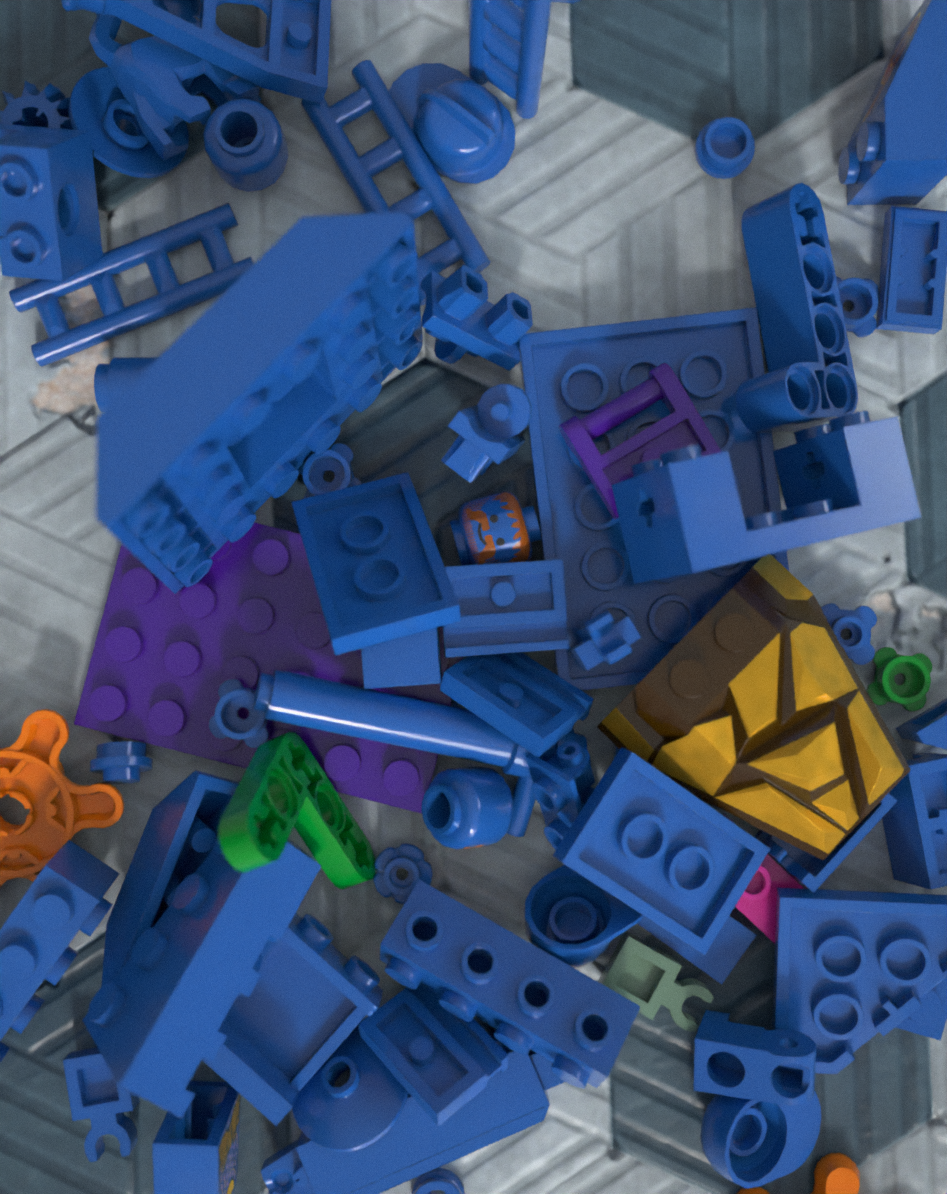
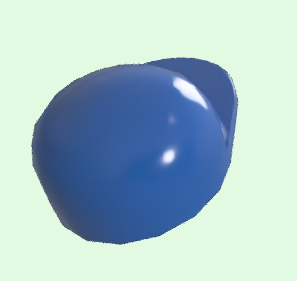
[524,864,644,968]
[700,1091,821,1189]

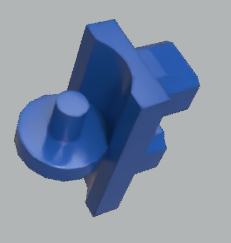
[421,265,533,371]
[441,383,532,483]

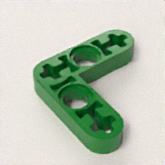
[218,732,376,890]

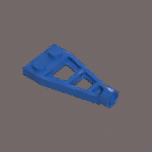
[76,0,331,104]

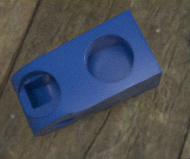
[693,1010,816,1105]

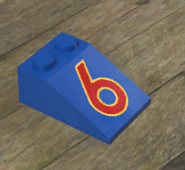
[838,0,947,205]

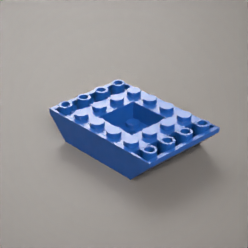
[96,212,423,594]

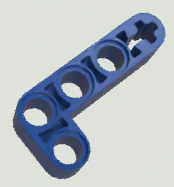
[736,183,858,433]

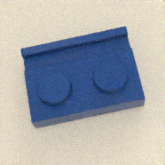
[442,559,569,657]
[440,652,594,757]
[358,984,509,1127]

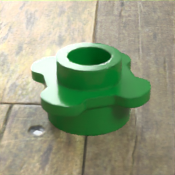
[866,647,932,712]

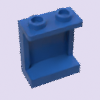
[202,913,383,1126]

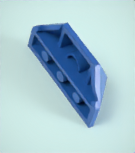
[101,770,240,987]

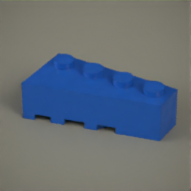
[83,834,321,1118]

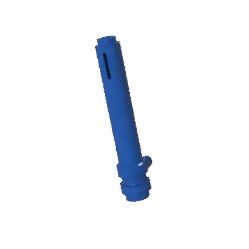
[253,669,587,837]

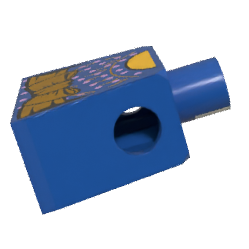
[152,1080,241,1194]

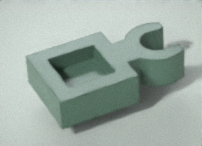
[597,931,714,1032]

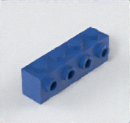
[0,840,120,1063]
[379,879,641,1089]

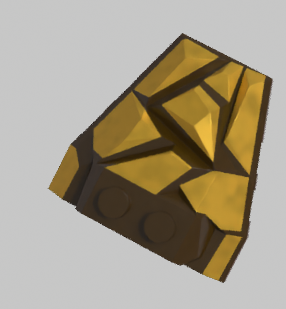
[597,554,911,860]

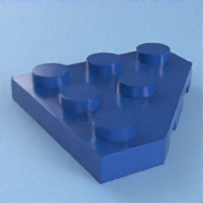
[772,887,947,1074]

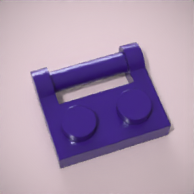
[558,363,722,520]

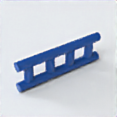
[468,0,552,119]
[301,60,491,305]
[9,202,254,367]

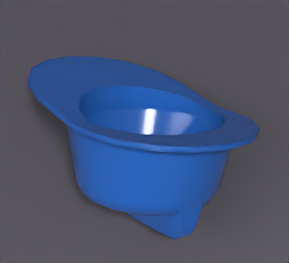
[389,63,515,184]

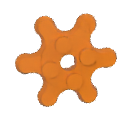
[0,709,125,888]

